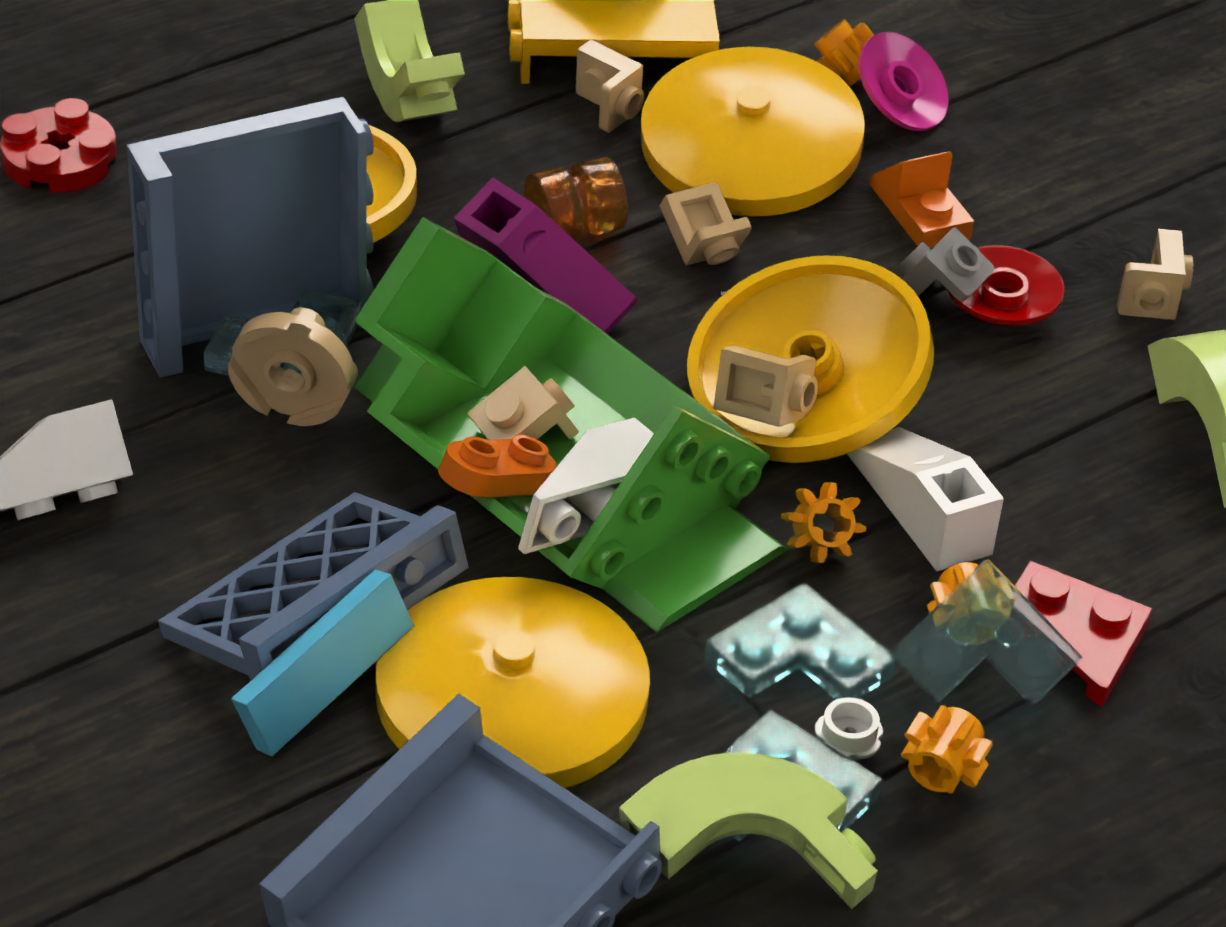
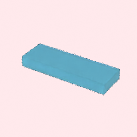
[231,569,414,757]

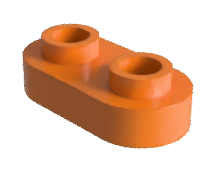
[438,435,556,498]

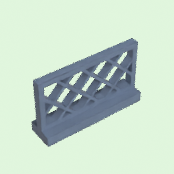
[158,492,468,681]

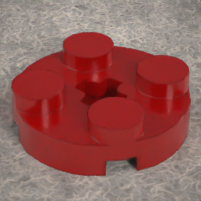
[0,98,117,193]

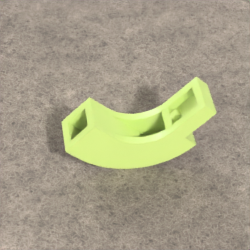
[354,0,465,122]
[1147,330,1226,508]
[619,753,877,909]

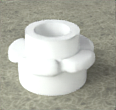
[815,697,883,761]

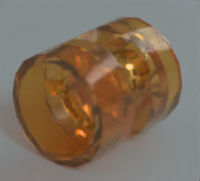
[524,157,628,240]

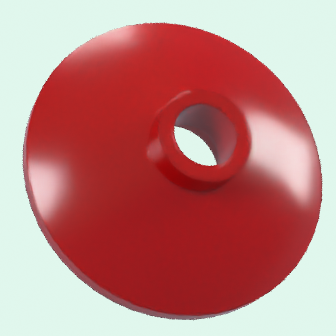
[947,245,1064,326]

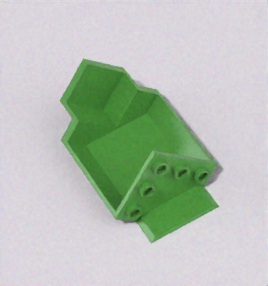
[354,217,789,633]

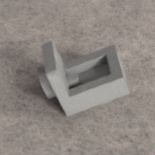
[898,226,994,302]

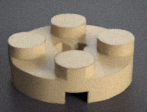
[228,307,358,426]

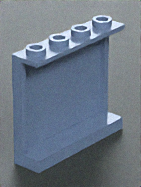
[127,97,374,378]
[259,693,662,927]

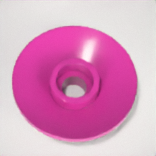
[858,32,949,131]

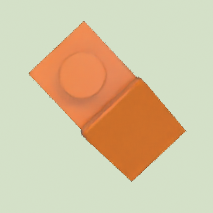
[869,151,974,248]

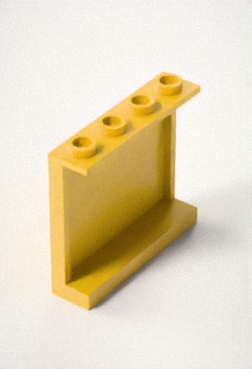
[506,0,720,84]

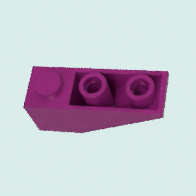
[454,178,637,334]

